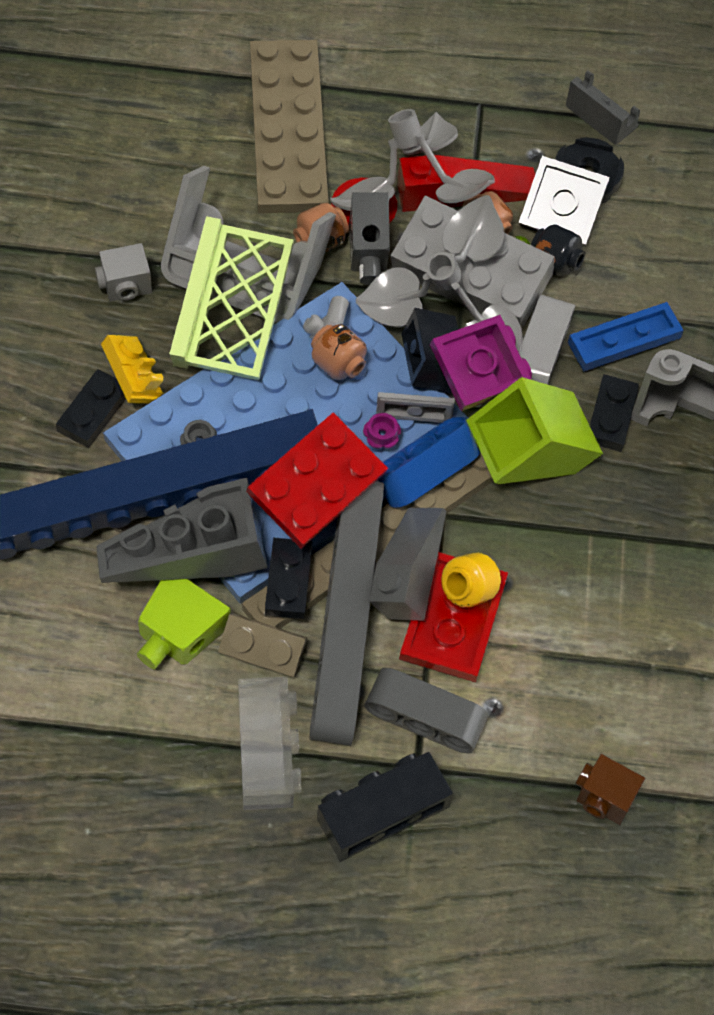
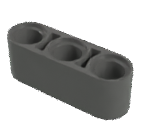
[364,668,488,753]

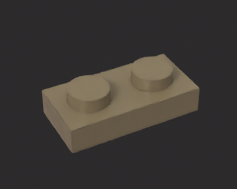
[218,613,308,677]

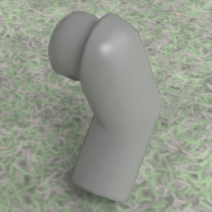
[303,296,349,339]

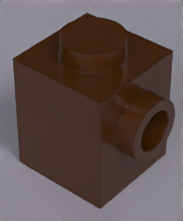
[575,754,645,825]

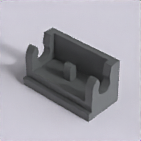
[565,70,640,145]

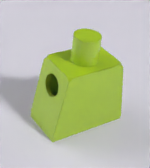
[137,579,231,669]

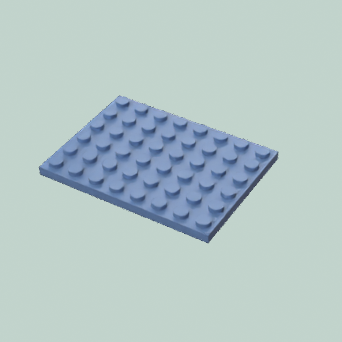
[103,282,475,604]

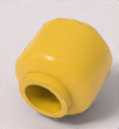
[441,552,501,607]

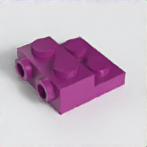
[430,315,532,412]

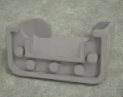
[630,349,714,426]

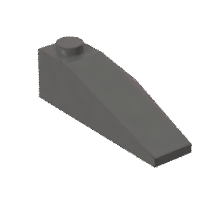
[96,478,267,583]

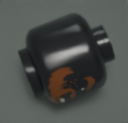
[531,224,586,277]

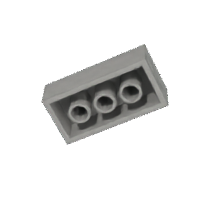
[391,196,554,329]

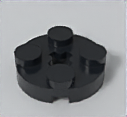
[555,137,624,203]

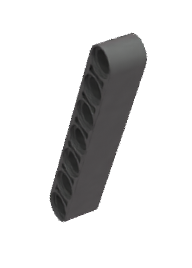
[309,481,384,746]

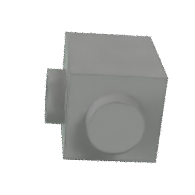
[95,243,152,302]

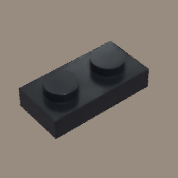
[56,369,126,448]
[590,374,639,452]
[265,537,313,619]

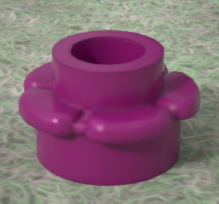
[363,413,401,449]

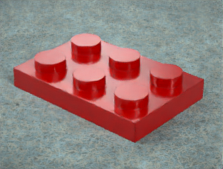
[246,412,388,549]
[399,552,508,682]

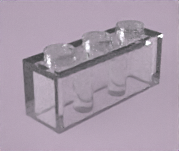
[238,677,301,810]

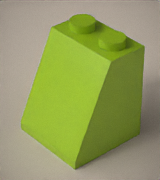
[466,377,603,484]

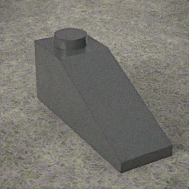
[369,508,447,621]

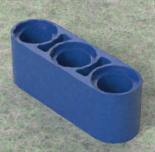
[377,417,480,508]

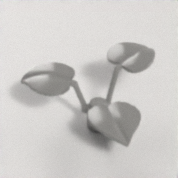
[330,109,495,211]
[356,195,523,354]

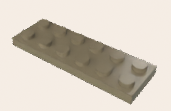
[250,40,329,213]

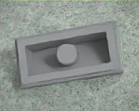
[376,392,455,423]

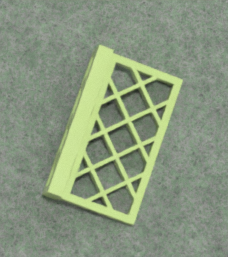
[169,216,294,381]

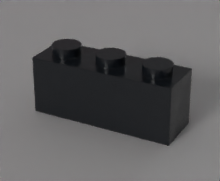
[317,751,453,862]

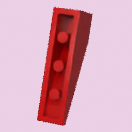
[397,155,535,212]

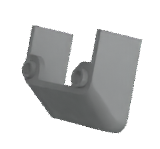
[161,166,336,322]

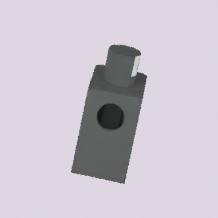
[349,192,390,285]

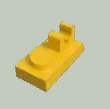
[101,335,163,404]

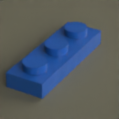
[568,302,684,372]

